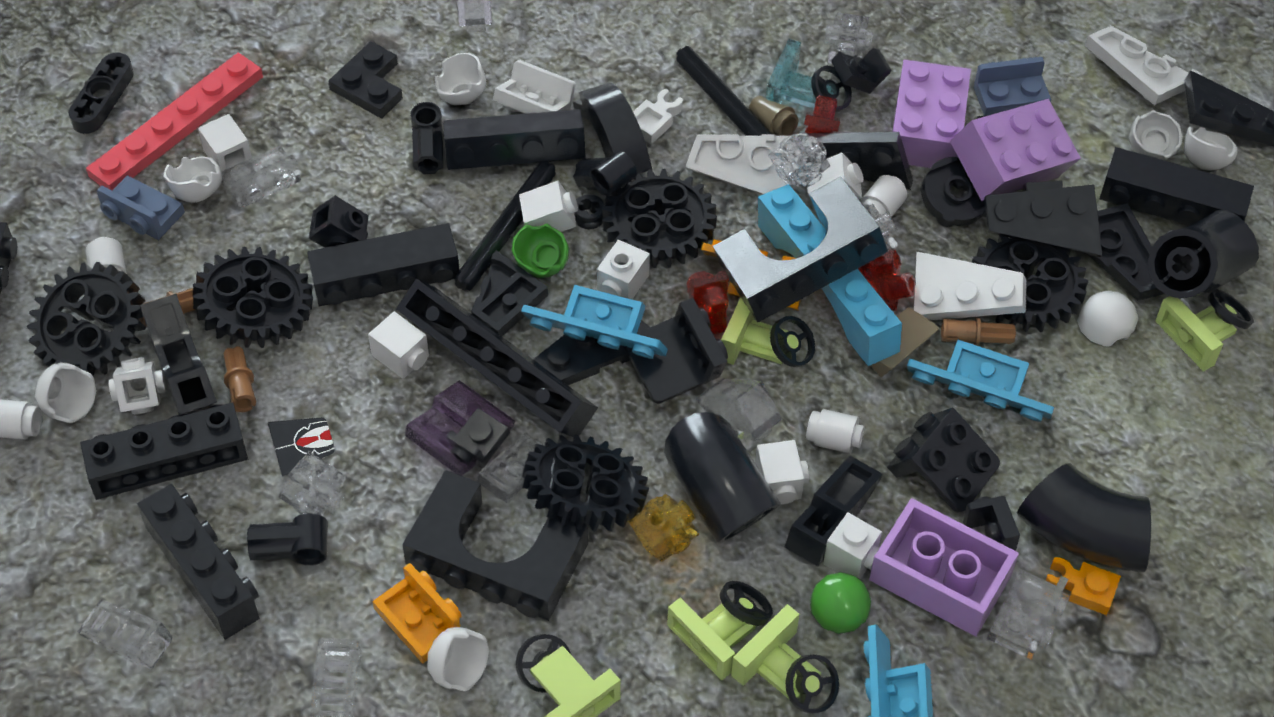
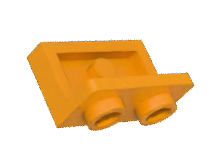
[372,563,462,664]

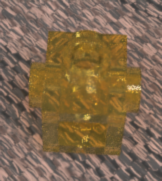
[628,493,699,562]

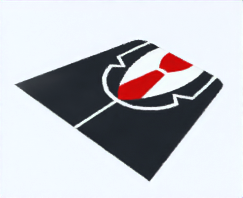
[268,417,335,477]

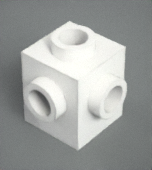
[108,357,167,414]

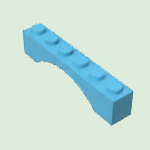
[758,184,902,366]

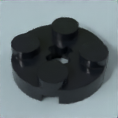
[920,157,986,227]

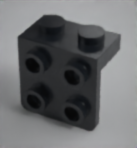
[624,298,728,404]
[887,407,1000,513]

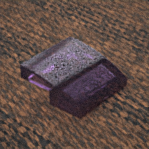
[405,380,515,476]

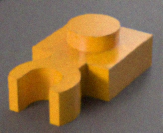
[1044,557,1121,615]

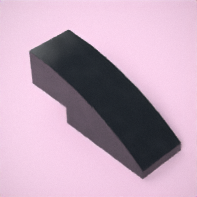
[784,456,883,567]

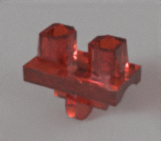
[804,95,840,133]
[858,249,916,311]
[686,270,729,335]

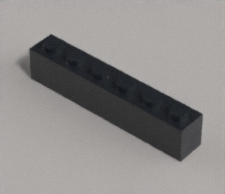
[396,279,598,437]

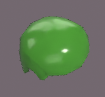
[511,224,570,278]
[810,572,871,634]

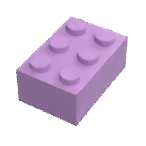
[892,59,971,168]
[950,99,1081,201]
[869,498,1019,637]

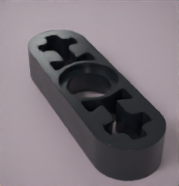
[68,53,134,134]

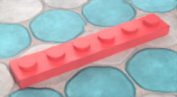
[86,52,263,190]

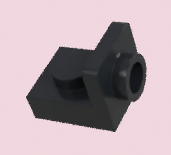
[831,48,891,94]
[446,408,510,469]
[963,495,1020,551]

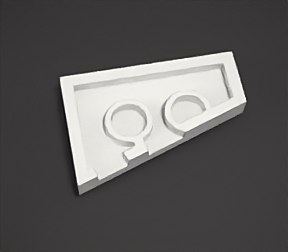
[1084,26,1203,105]
[685,134,808,195]
[914,252,1026,321]

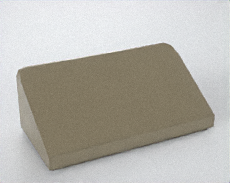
[871,307,939,377]

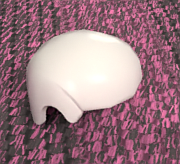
[435,53,486,105]
[1129,110,1183,161]
[1184,126,1237,170]
[163,156,222,203]
[1077,291,1139,347]
[35,362,97,423]
[427,627,489,691]

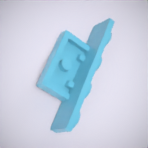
[521,285,668,359]
[907,340,1054,422]
[864,624,933,717]

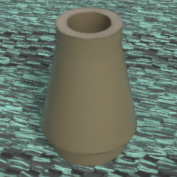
[749,95,799,136]

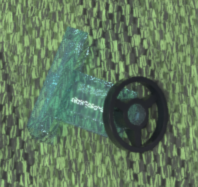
[766,39,852,112]

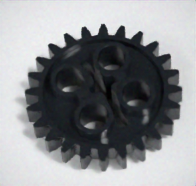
[602,169,717,268]
[972,235,1088,332]
[193,247,313,348]
[27,262,146,376]
[521,434,649,532]

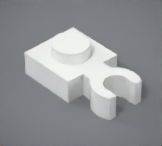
[633,89,683,144]

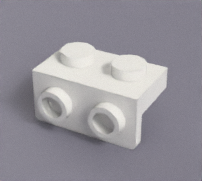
[493,60,576,114]

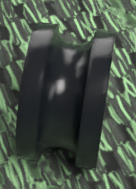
[574,194,605,230]

